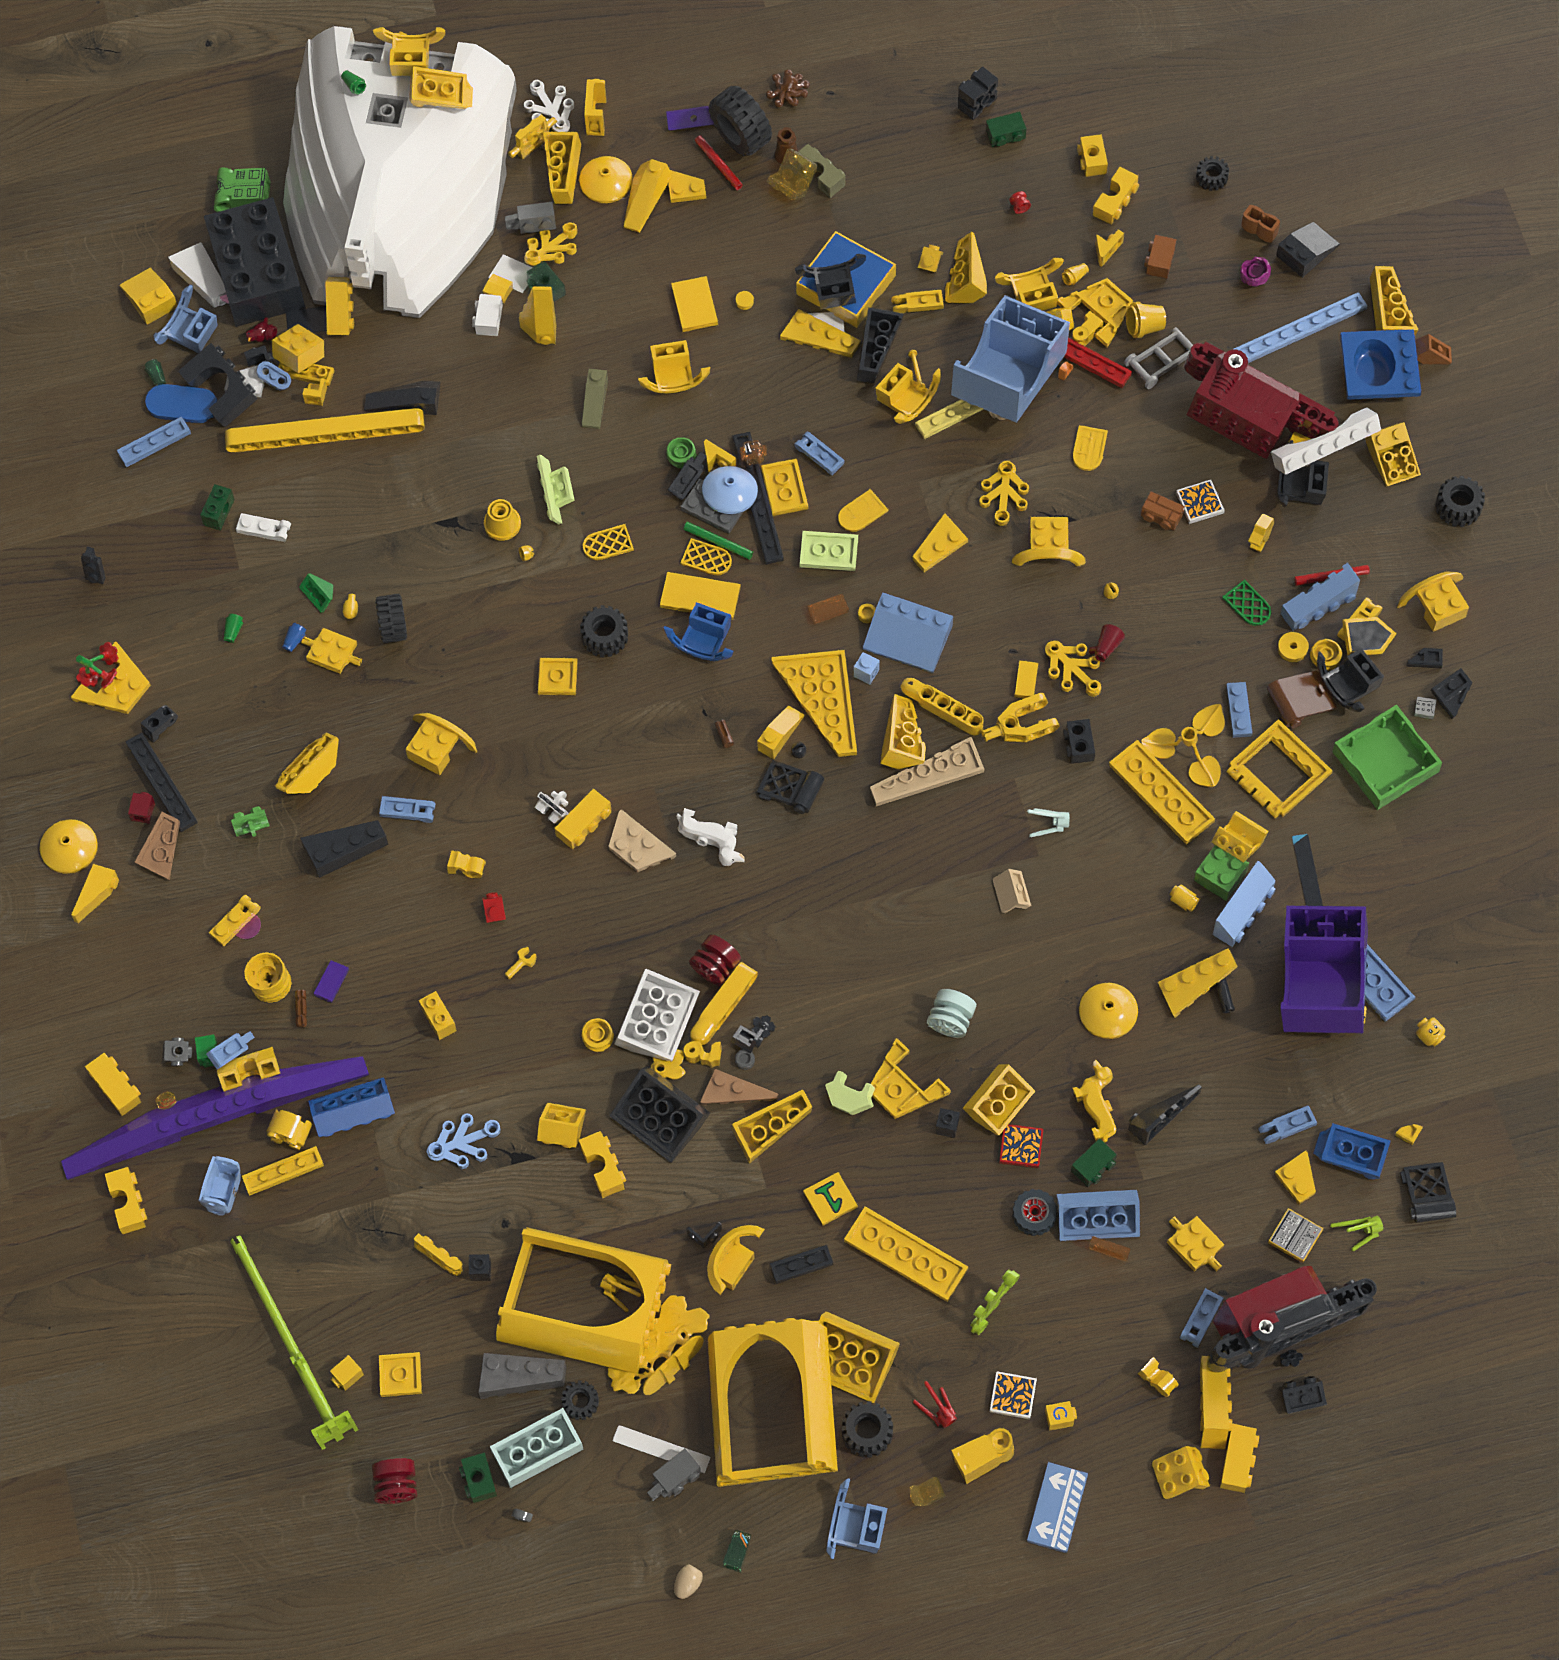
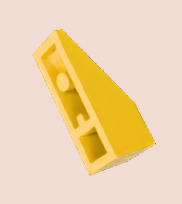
[757,705,804,760]
[71,864,119,923]

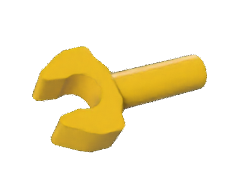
[505,947,537,979]

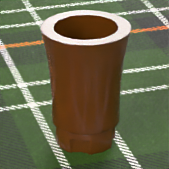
[774,127,799,165]

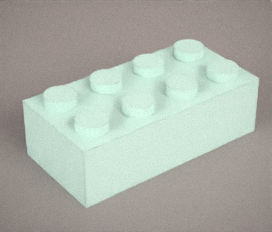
[490,1408,583,1488]

